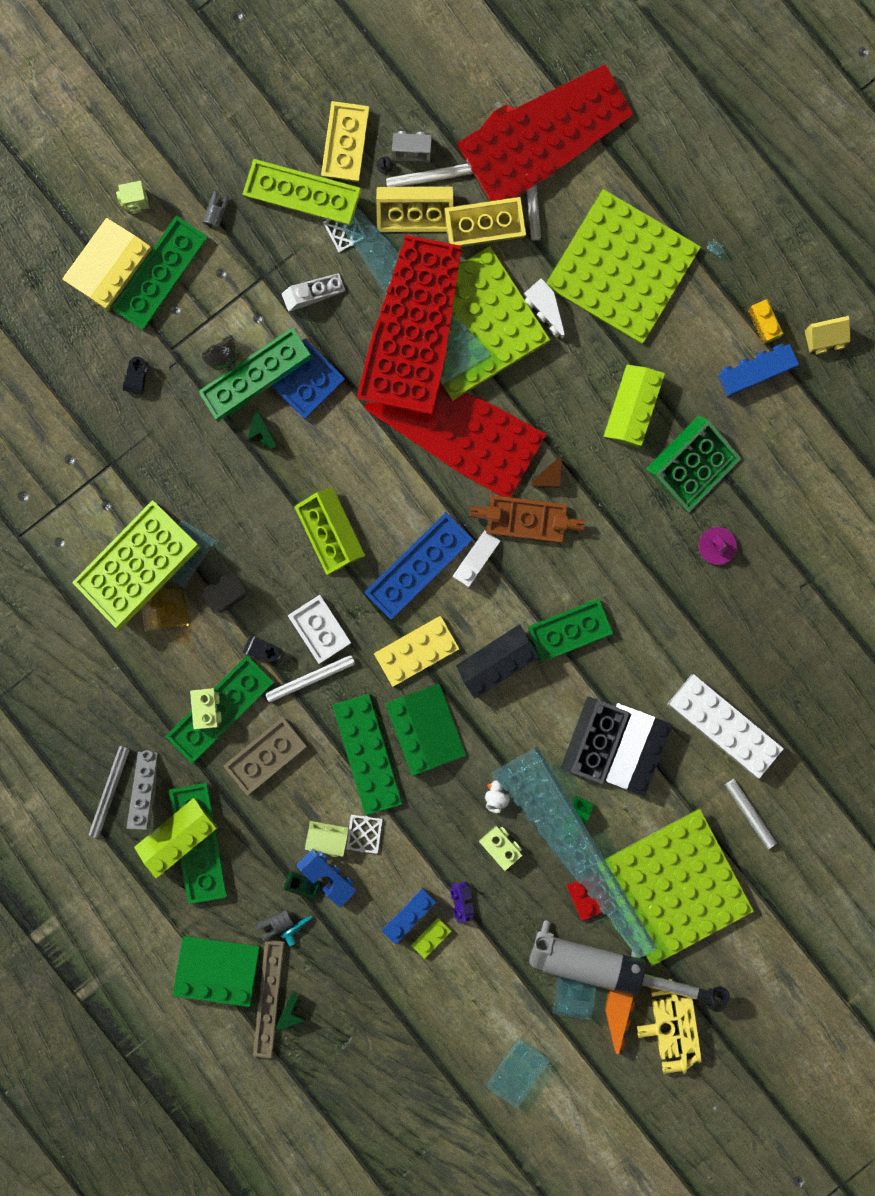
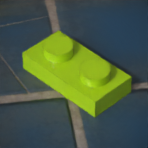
[411,917,452,959]

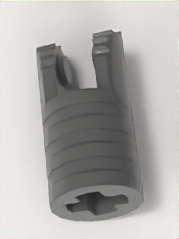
[202,190,229,229]
[256,910,294,941]

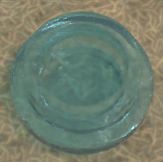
[706,240,724,256]

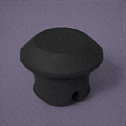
[376,156,393,173]

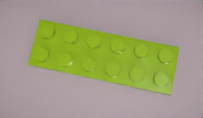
[242,159,362,226]

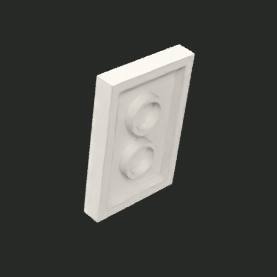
[288,595,351,664]

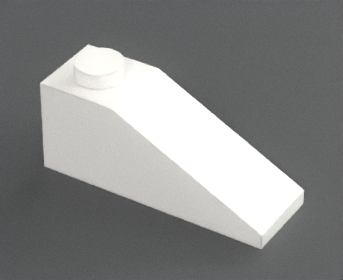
[452,530,500,588]

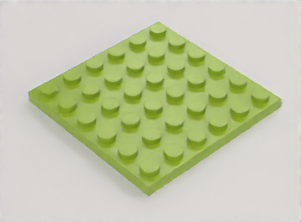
[546,189,701,345]
[440,246,550,401]
[597,809,754,966]

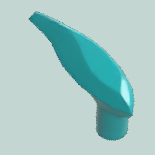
[280,916,313,946]

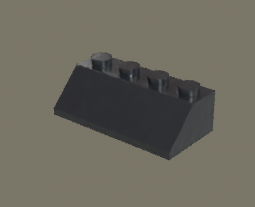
[456,624,541,699]
[561,696,629,784]

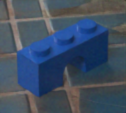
[297,849,356,908]
[382,887,436,945]

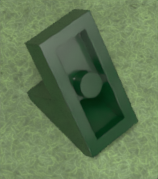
[247,412,277,451]
[283,871,322,900]
[276,991,306,1030]

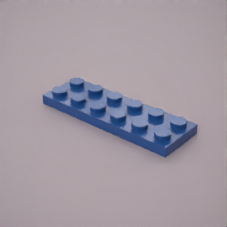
[364,512,473,620]

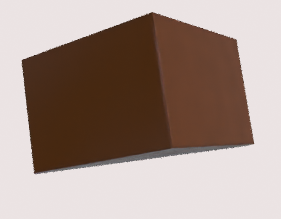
[530,457,562,488]

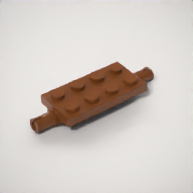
[469,495,585,543]

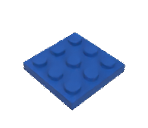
[272,339,345,420]

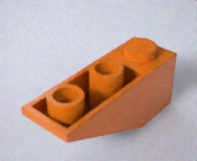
[604,990,635,1054]

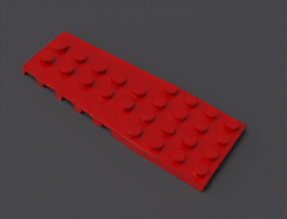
[456,64,633,201]
[357,235,461,415]
[364,382,546,497]

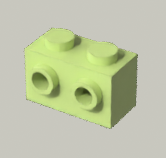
[116,181,149,214]
[190,688,222,729]
[305,821,348,857]
[479,826,522,871]

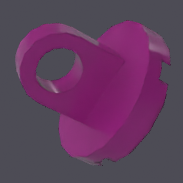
[698,527,737,565]

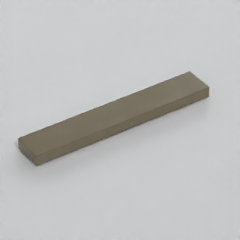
[253,939,285,1058]

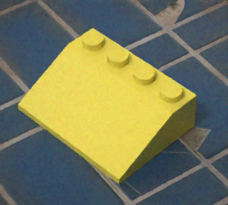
[62,218,152,312]

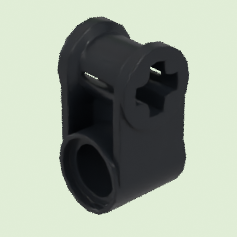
[123,356,148,395]
[243,635,281,663]

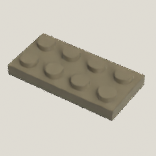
[223,717,307,796]

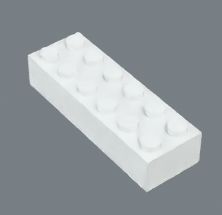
[667,674,783,778]

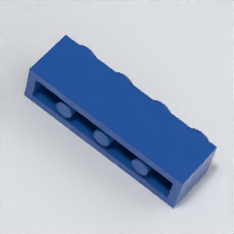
[718,343,799,398]

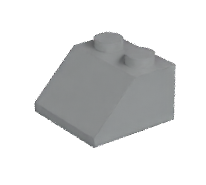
[392,131,431,162]

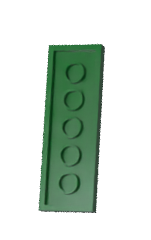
[111,215,208,331]
[198,327,313,422]
[165,655,274,764]
[332,694,402,815]
[169,783,227,904]

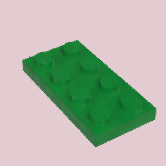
[527,598,613,662]

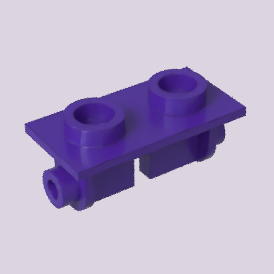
[450,882,475,923]

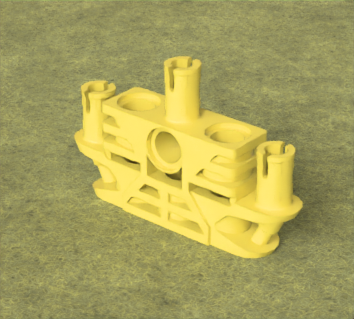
[637,978,701,1075]

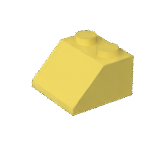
[805,316,850,355]

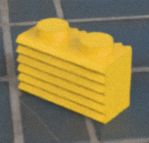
[748,299,783,344]

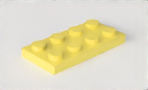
[321,101,369,182]
[374,616,459,687]

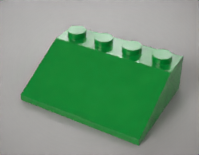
[645,415,742,513]
[385,684,466,776]
[173,936,260,1007]

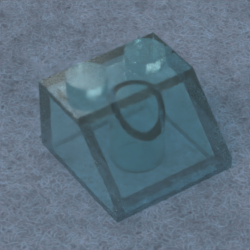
[552,976,596,1020]

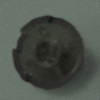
[201,335,240,371]

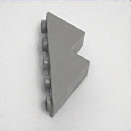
[127,750,158,830]

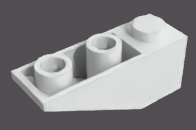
[282,273,346,311]
[524,278,564,339]

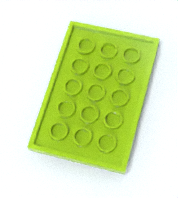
[72,500,200,631]

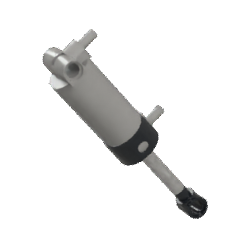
[529,920,730,1012]

